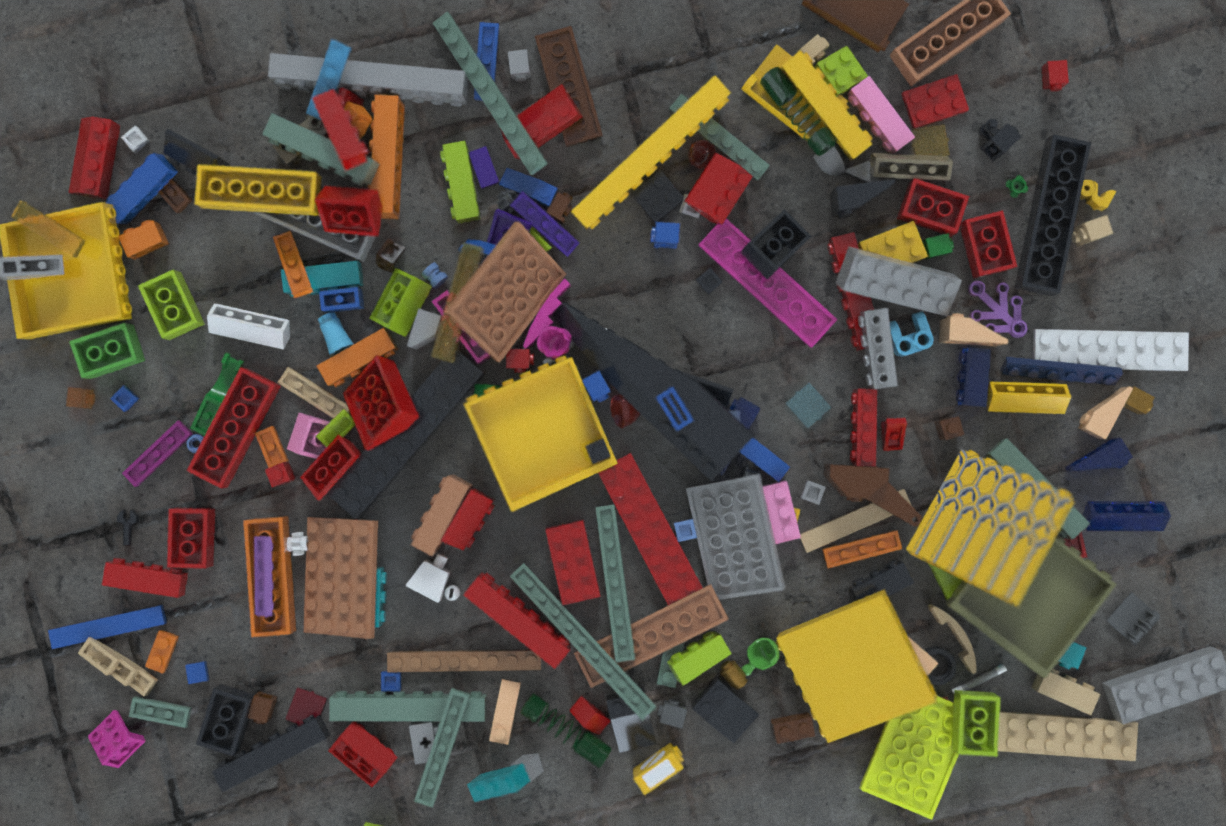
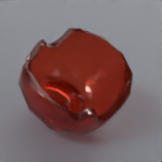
[688,140,716,169]

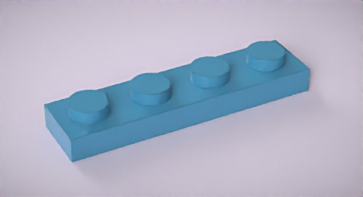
[306,39,351,120]

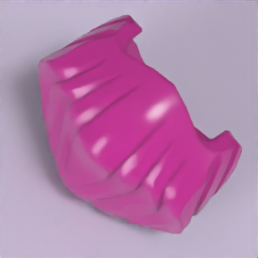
[537,326,572,361]

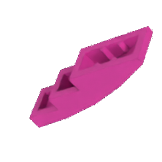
[523,279,571,349]

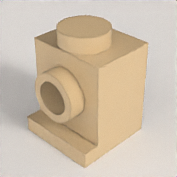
[799,34,829,66]

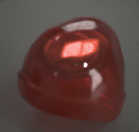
[610,394,640,429]

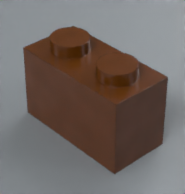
[771,712,815,744]

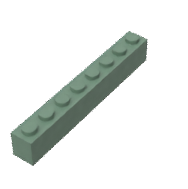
[329,691,487,722]

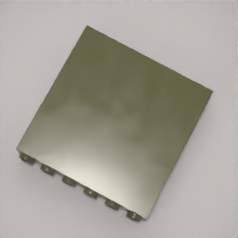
[945,535,1117,679]

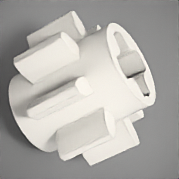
[287,532,308,556]

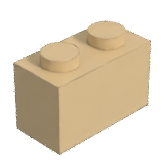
[1072,215,1113,247]

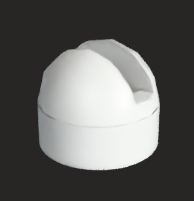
[444,585,460,601]

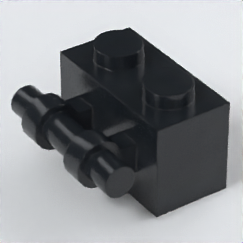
[979,119,1022,161]

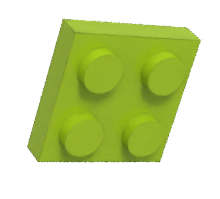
[815,46,868,97]

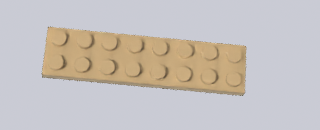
[998,711,1138,761]

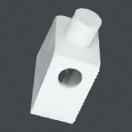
[406,553,451,603]

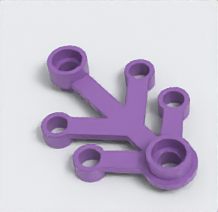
[968,281,1027,338]

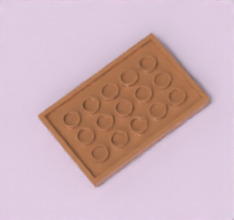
[445,222,566,362]
[304,517,378,639]

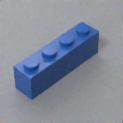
[106,153,178,225]

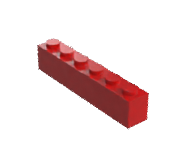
[827,232,874,351]

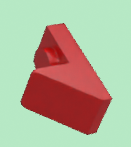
[881,418,907,451]

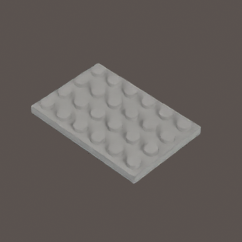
[686,474,786,600]

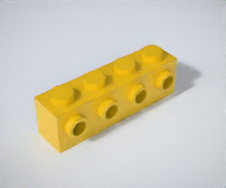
[984,382,1071,414]

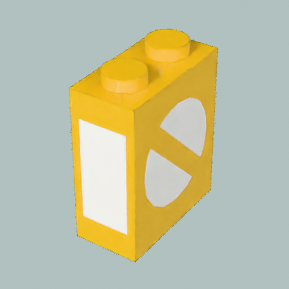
[633,742,684,795]

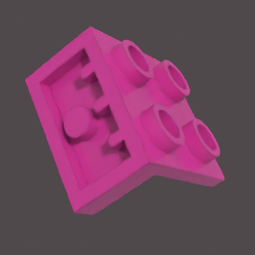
[88,710,146,768]

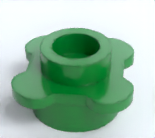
[1005,175,1028,198]

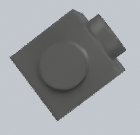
[657,699,687,728]

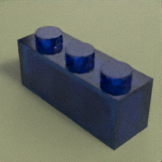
[956,347,991,407]

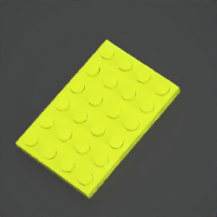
[859,696,959,820]

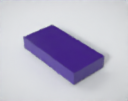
[468,146,500,189]

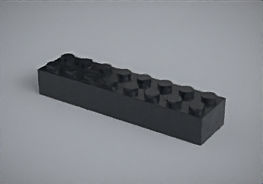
[1015,134,1092,296]

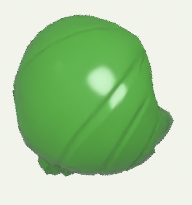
[741,638,780,676]

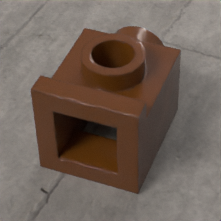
[546,192,573,225]

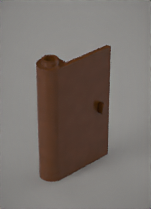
[801,0,909,53]

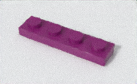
[122,420,193,487]

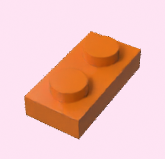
[255,426,289,468]
[145,630,179,674]

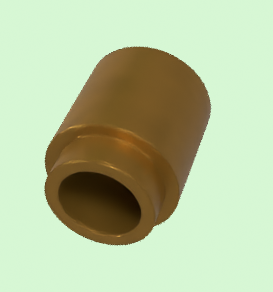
[720,660,748,690]

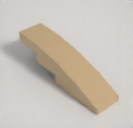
[78,637,158,696]

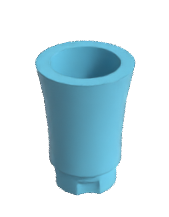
[318,312,354,357]

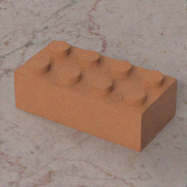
[411,474,473,556]

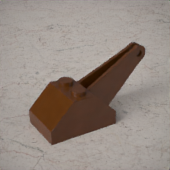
[823,464,922,526]

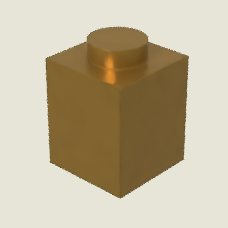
[1124,386,1155,415]

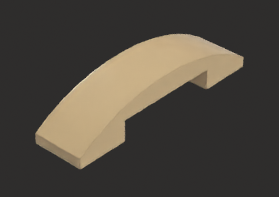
[927,604,976,674]

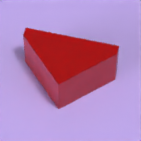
[569,695,611,735]

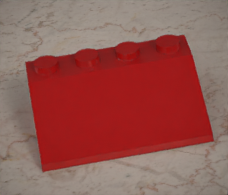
[343,355,419,451]

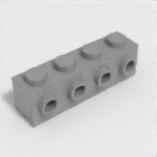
[858,308,898,389]

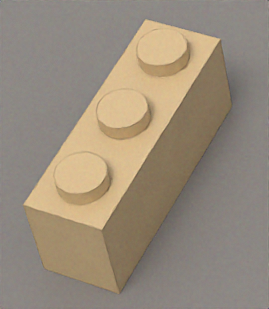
[1031,669,1100,715]

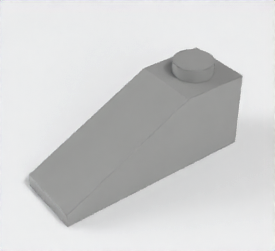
[0,255,65,280]

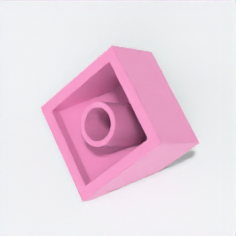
[287,412,330,459]

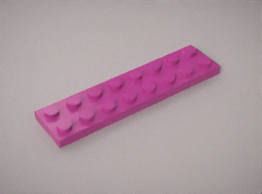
[698,218,838,348]

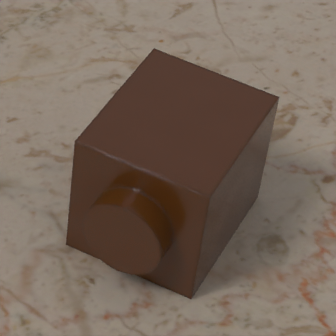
[935,416,964,440]
[248,691,278,724]

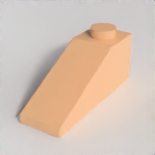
[1079,387,1133,439]
[489,679,521,745]

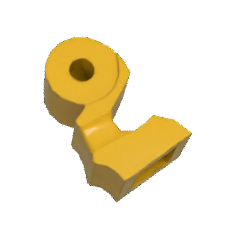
[1080,180,1116,211]

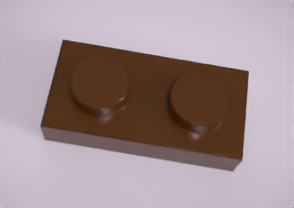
[158,178,193,214]

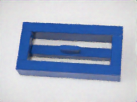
[656,387,694,431]

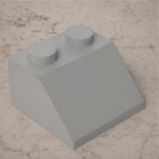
[407,309,448,350]

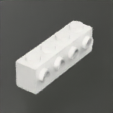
[207,303,290,349]

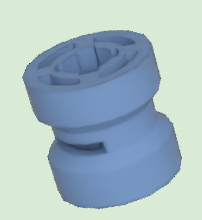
[421,262,448,289]

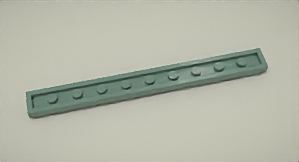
[433,11,548,175]
[510,563,656,720]

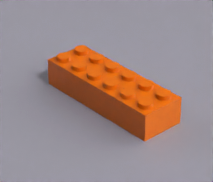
[367,95,405,219]
[243,516,296,637]

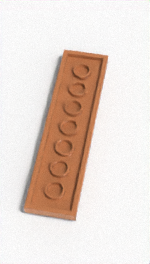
[574,584,729,688]

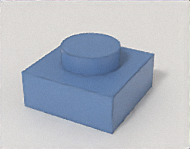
[674,519,697,542]

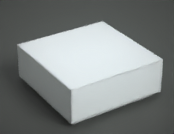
[121,125,150,153]

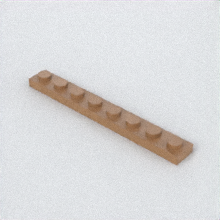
[387,650,541,672]

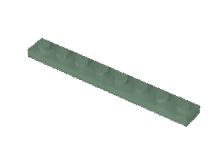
[595,505,636,662]

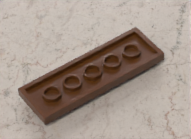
[535,26,603,148]

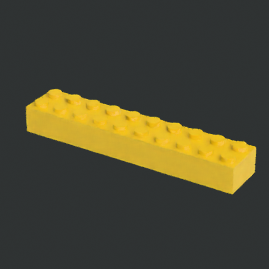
[571,76,731,230]

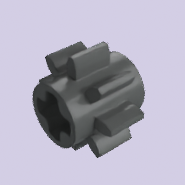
[497,189,518,214]

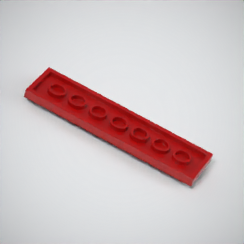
[598,453,703,606]

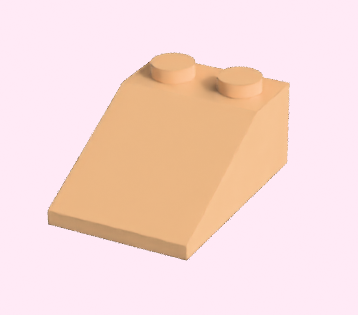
[939,314,1008,347]

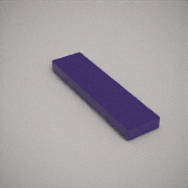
[509,191,580,257]

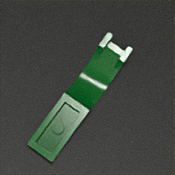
[190,353,244,436]

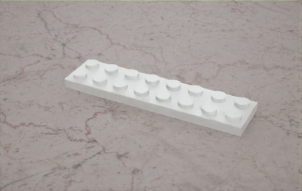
[1033,329,1189,371]

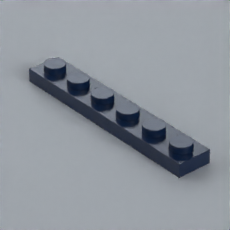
[1001,357,1123,385]

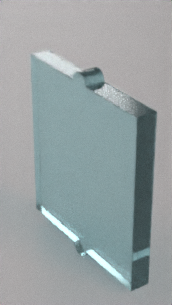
[785,383,832,428]

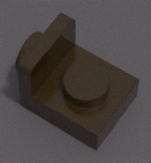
[376,238,405,273]

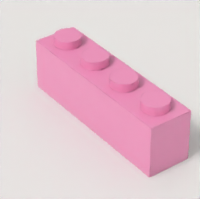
[847,76,915,154]

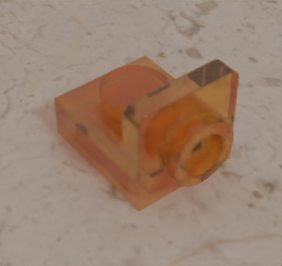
[66,387,95,409]

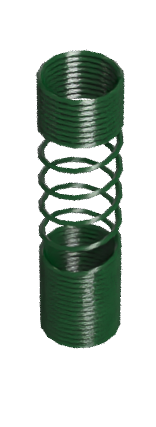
[760,67,837,156]
[520,693,612,769]

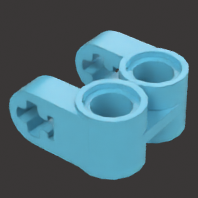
[889,311,934,357]

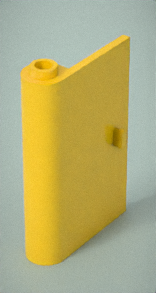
[741,44,848,141]

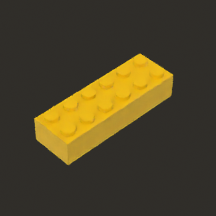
[781,50,872,161]
[195,165,322,216]

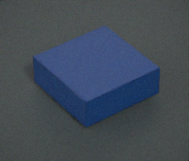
[110,385,139,412]
[185,661,209,684]
[381,671,401,692]

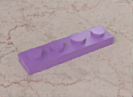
[254,536,274,617]

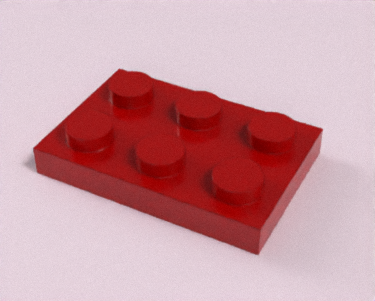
[901,74,969,130]

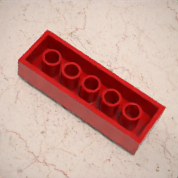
[186,367,281,488]
[463,573,571,669]

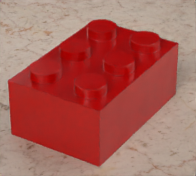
[897,178,969,236]
[960,210,1017,279]
[167,508,215,568]

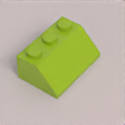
[369,268,432,337]

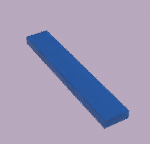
[48,605,167,649]

